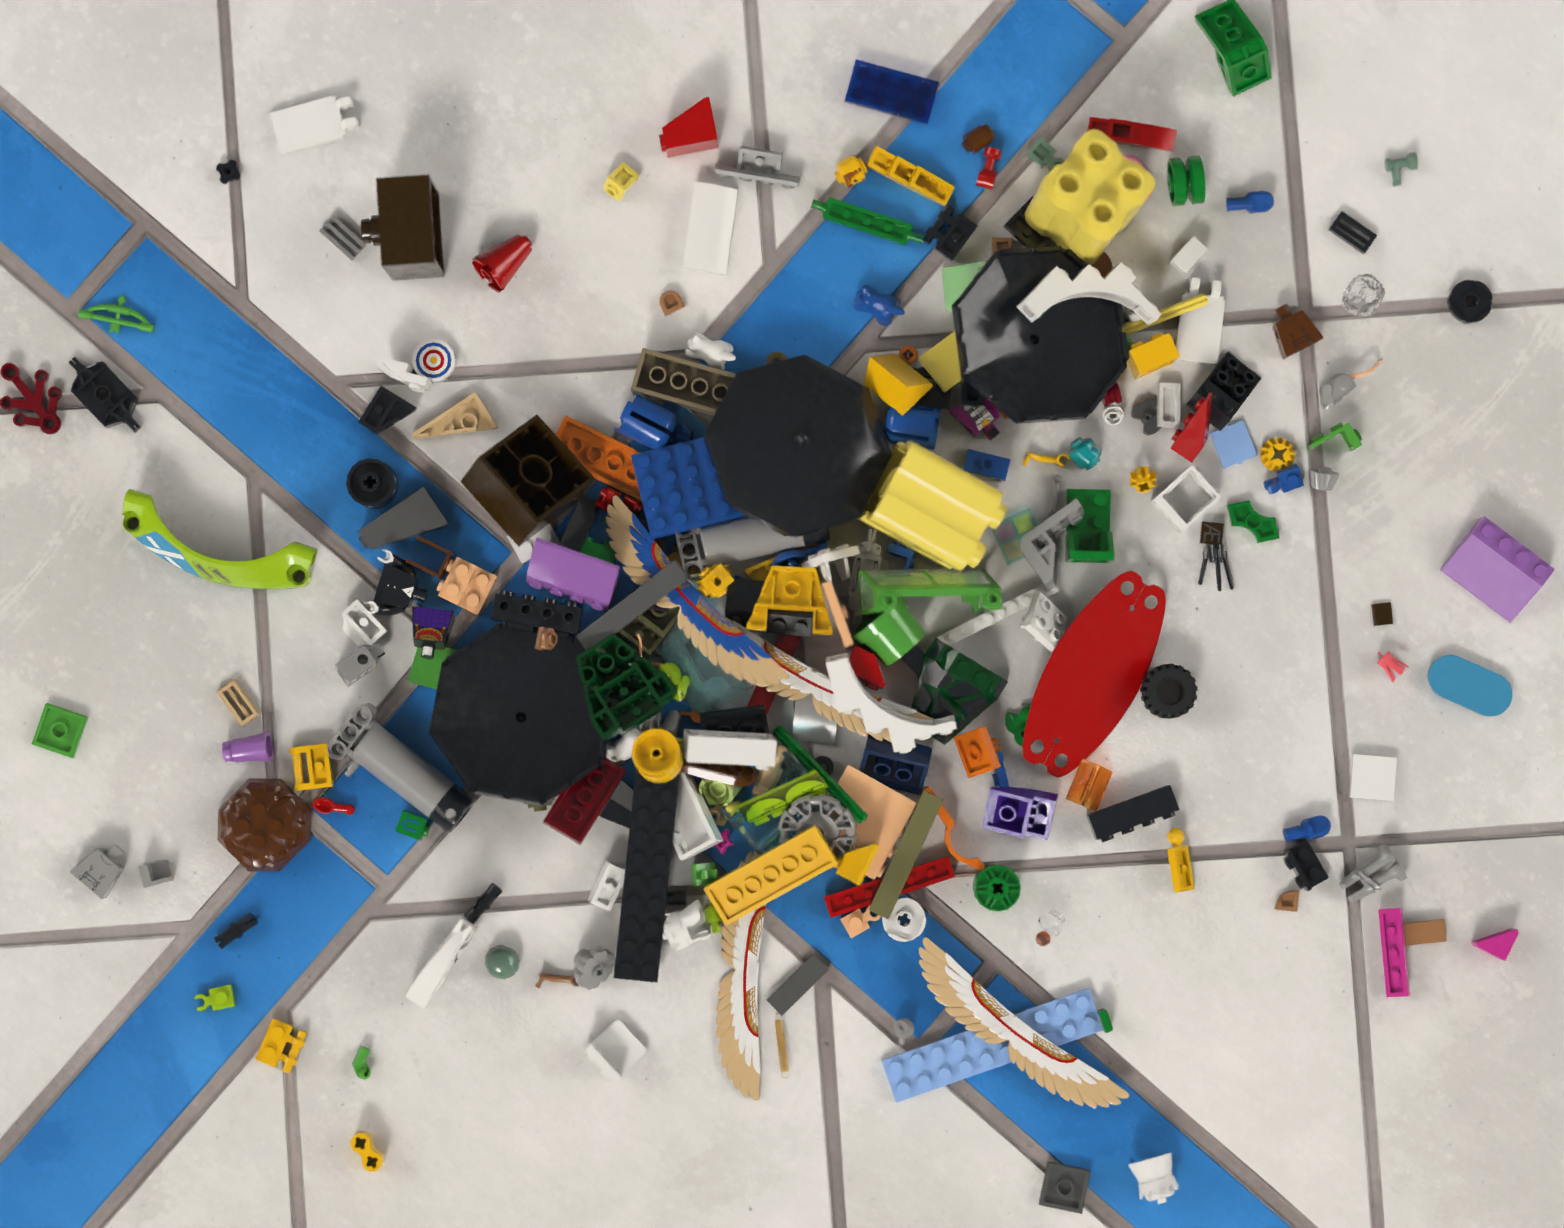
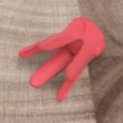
[1377,651,1409,683]

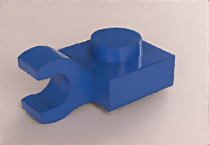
[1263,464,1304,495]
[992,752,1009,787]

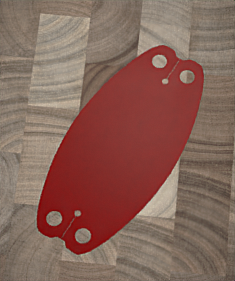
[1022,571,1166,778]

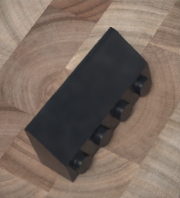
[725,578,814,637]

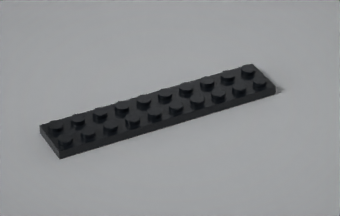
[613,768,680,983]

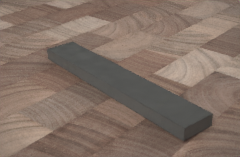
[576,560,689,651]

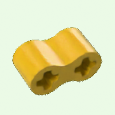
[350,1131,384,1172]

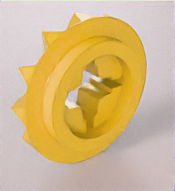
[1260,437,1296,472]

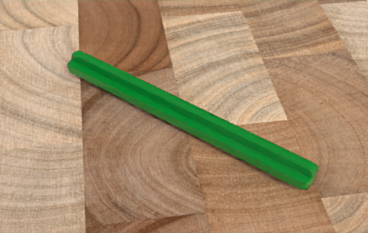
[773,726,868,823]

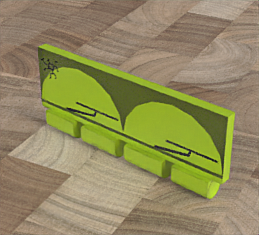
[737,770,828,826]

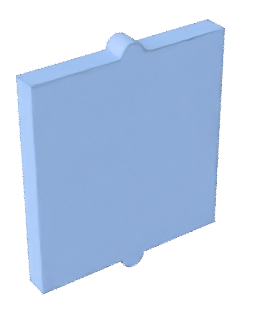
[1209,420,1257,469]

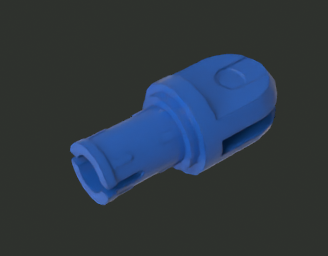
[1226,191,1274,214]
[1283,815,1331,843]

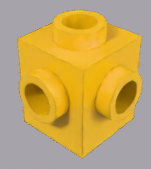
[695,563,734,598]

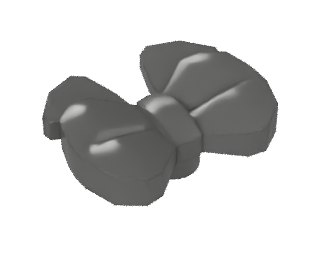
[1131,399,1161,436]

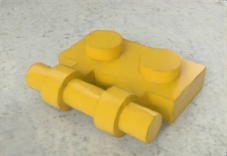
[255,1018,307,1074]

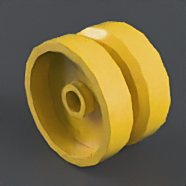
[632,729,684,783]

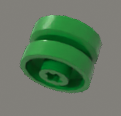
[1167,155,1206,207]

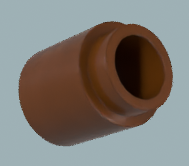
[961,124,995,154]

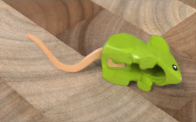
[637,634,690,702]

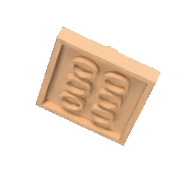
[822,581,853,650]

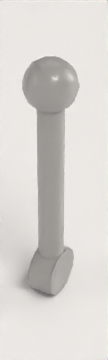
[1048,475,1062,518]

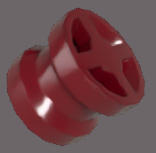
[1102,382,1122,407]

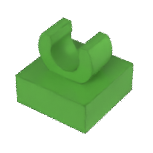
[691,863,718,886]

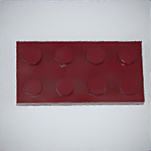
[543,758,626,845]

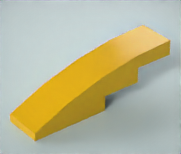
[865,146,955,206]

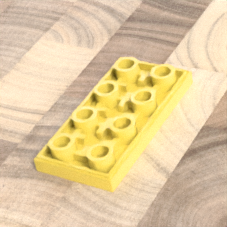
[918,331,961,393]

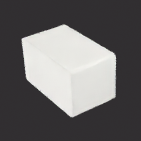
[1169,236,1208,276]

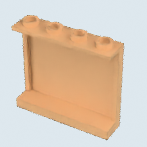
[818,765,917,880]

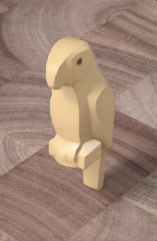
[751,745,787,798]

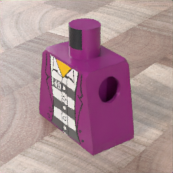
[949,397,1000,441]

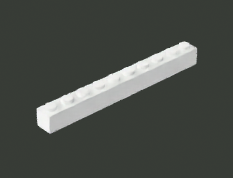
[931,584,1059,646]

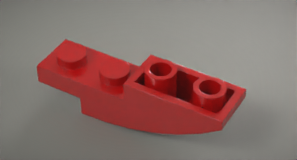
[1087,117,1177,152]

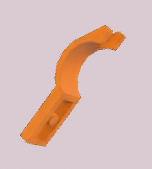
[922,786,985,871]

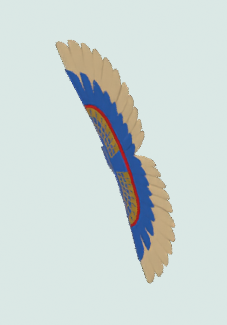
[605,496,789,686]

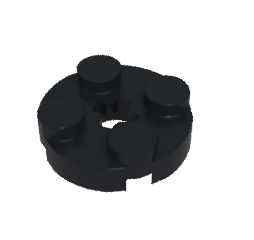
[1447,280,1492,324]

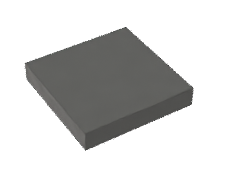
[1038,1161,1091,1214]

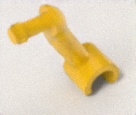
[1022,452,1070,467]

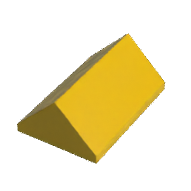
[864,354,933,416]

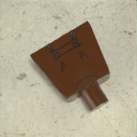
[1272,304,1323,360]

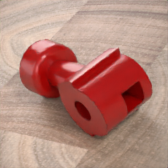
[976,147,1002,190]

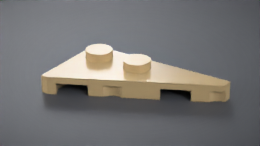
[412,392,499,439]

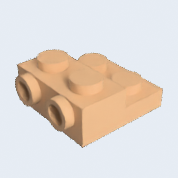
[437,557,498,616]

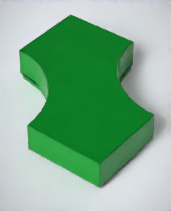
[1227,500,1279,543]

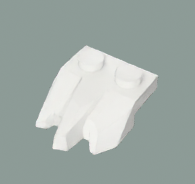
[377,358,432,393]

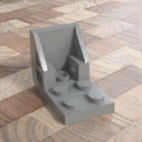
[1020,499,1085,591]

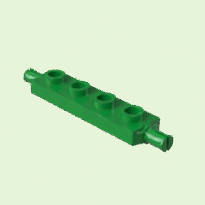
[811,197,924,246]

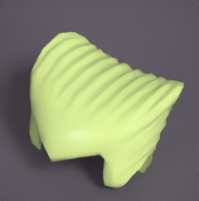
[699,778,743,806]

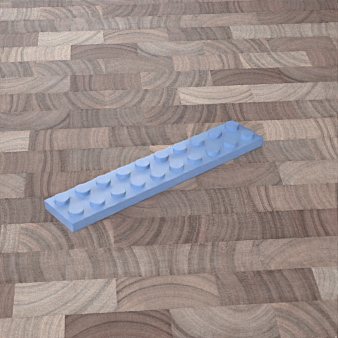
[882,988,1103,1103]

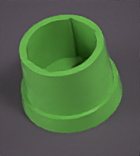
[851,597,925,666]

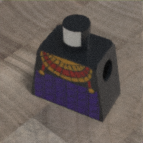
[412,606,455,659]

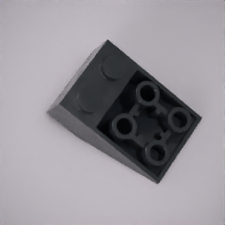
[1186,352,1262,431]

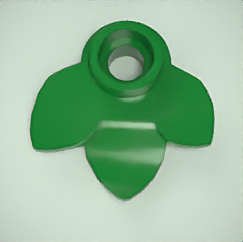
[1005,704,1035,746]

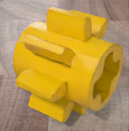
[1129,466,1157,493]

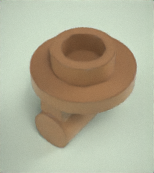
[535,627,558,650]

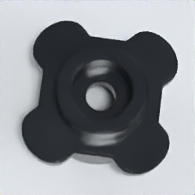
[216,160,241,184]

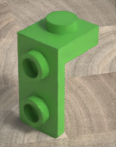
[1308,422,1362,451]

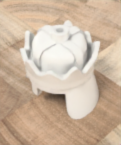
[662,899,712,951]
[1128,1152,1179,1204]

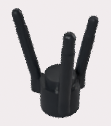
[1198,544,1234,592]

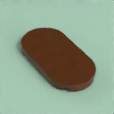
[681,758,757,786]

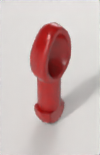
[312,797,355,815]

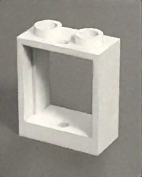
[1151,465,1221,534]

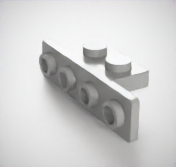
[714,146,801,189]

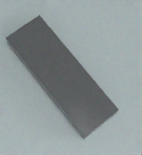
[767,954,829,1016]

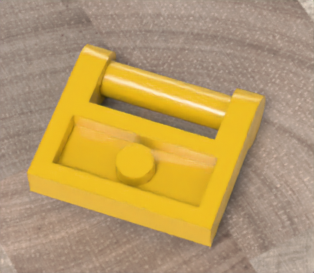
[289,743,333,791]

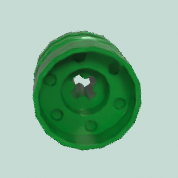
[972,864,1021,912]

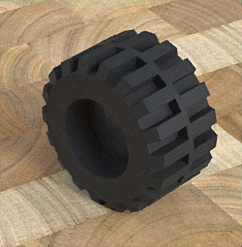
[1140,664,1198,719]

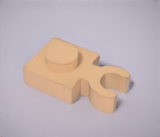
[840,905,882,938]

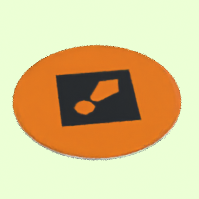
[899,346,917,364]

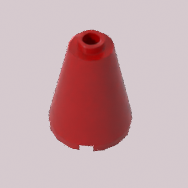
[472,235,532,293]

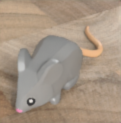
[1319,359,1383,411]

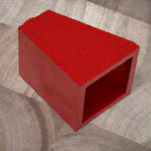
[659,97,718,158]

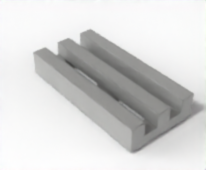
[319,215,366,261]

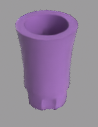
[222,731,273,763]

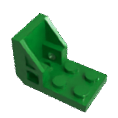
[1195,0,1272,97]
[1065,489,1114,563]

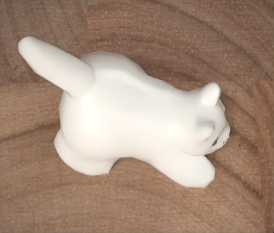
[685,332,736,370]
[605,727,642,767]

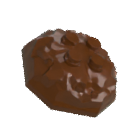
[218,779,311,871]

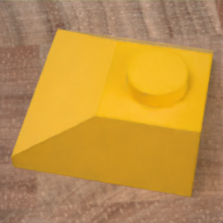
[834,843,879,885]

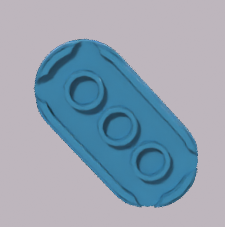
[1427,655,1512,716]

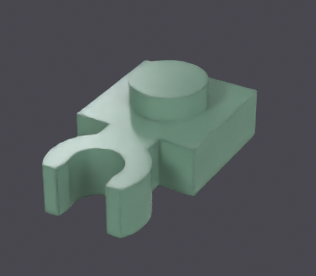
[1026,137,1064,172]

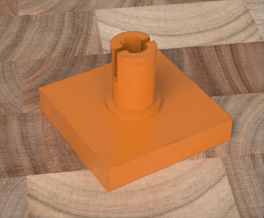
[953,726,1001,778]

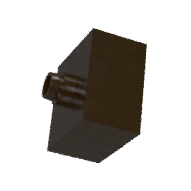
[361,175,444,280]
[460,415,595,547]

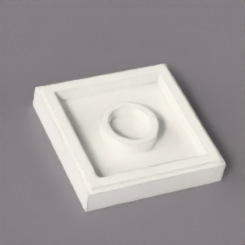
[1349,754,1397,801]

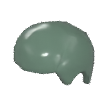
[485,945,520,979]

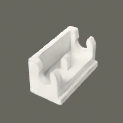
[587,860,625,912]

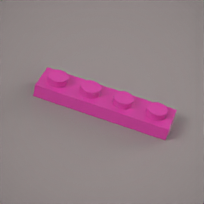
[1378,908,1410,997]

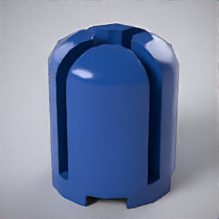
[614,393,676,450]
[884,404,941,450]

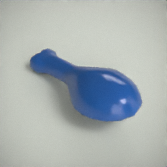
[772,542,828,567]

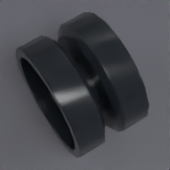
[346,458,398,509]

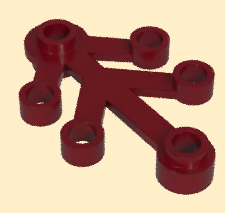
[0,363,62,435]

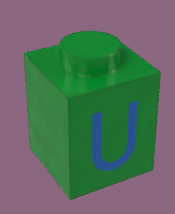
[395,810,431,840]

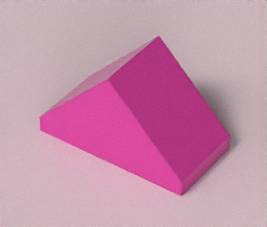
[1471,928,1519,961]

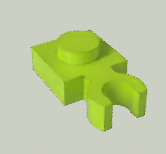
[194,984,236,1011]

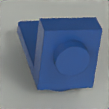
[886,541,917,570]

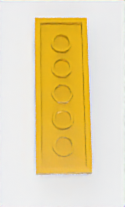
[703,824,839,926]

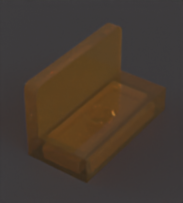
[1066,759,1112,812]

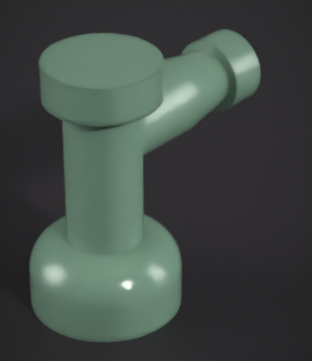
[1384,152,1418,186]

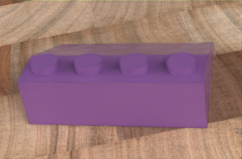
[1440,517,1555,623]
[526,537,620,611]

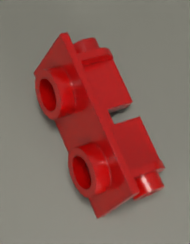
[595,487,643,518]

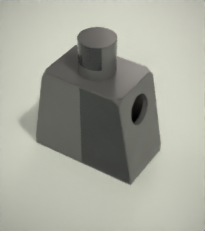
[599,780,633,828]

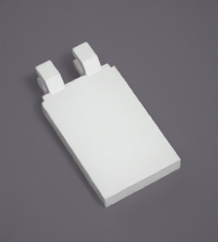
[270,96,360,156]
[1175,278,1225,365]

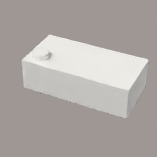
[682,729,777,770]

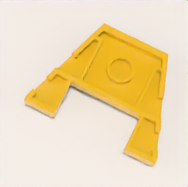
[746,566,833,635]

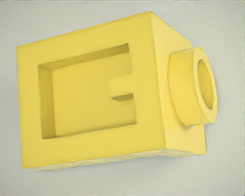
[603,162,640,201]

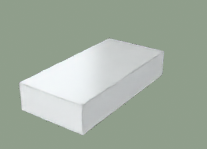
[1157,382,1181,428]

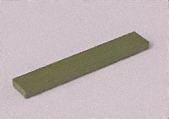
[869,791,944,920]

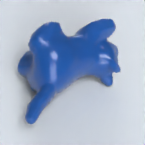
[853,285,905,326]

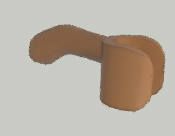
[535,974,579,988]

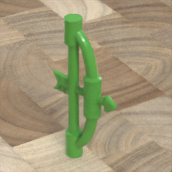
[78,295,155,334]

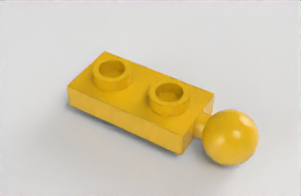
[1167,828,1195,893]

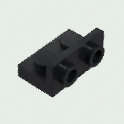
[1283,840,1329,891]

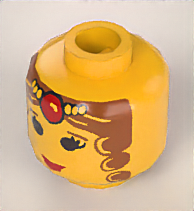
[834,155,868,187]

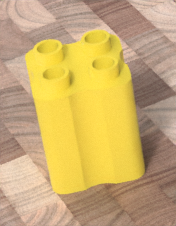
[1025,129,1155,265]
[857,441,1007,570]

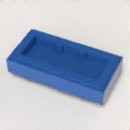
[963,449,1011,481]

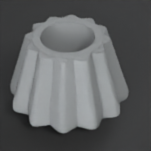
[1309,466,1339,491]

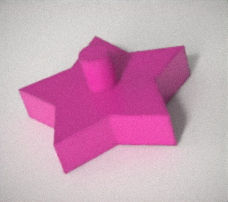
[712,829,734,855]

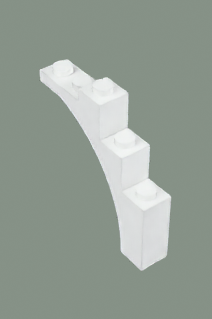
[1017,262,1162,325]
[826,653,957,753]

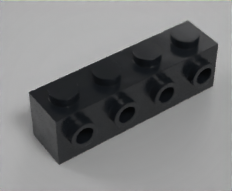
[491,591,583,635]

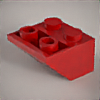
[849,646,885,691]

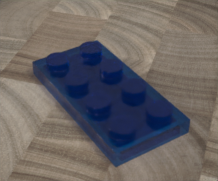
[844,59,939,125]

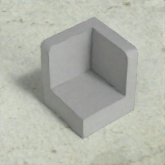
[139,860,173,888]

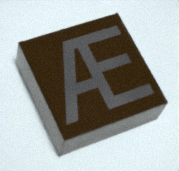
[1199,521,1224,545]

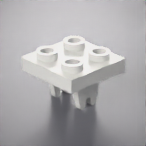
[801,544,860,584]
[1019,592,1068,653]

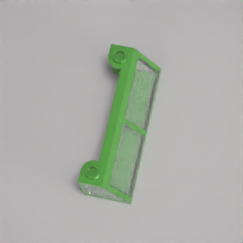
[858,569,1002,615]

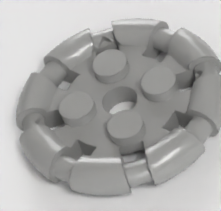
[778,794,857,870]

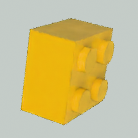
[1127,332,1180,380]

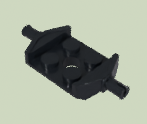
[69,357,141,433]

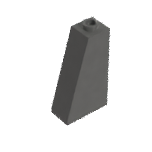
[359,487,450,550]

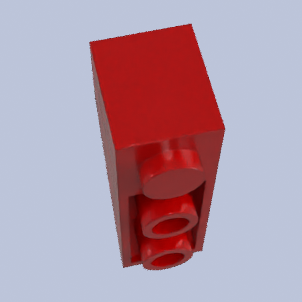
[1171,392,1212,463]

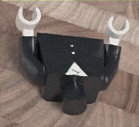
[363,548,428,616]

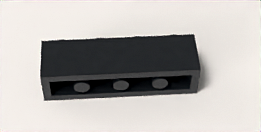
[1086,785,1180,842]

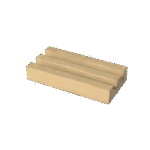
[217,679,260,727]

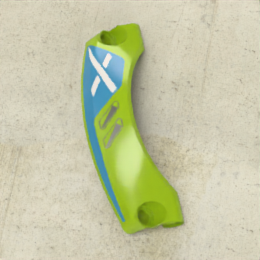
[122,489,317,590]

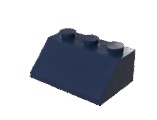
[859,734,933,795]

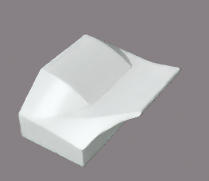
[341,599,387,646]

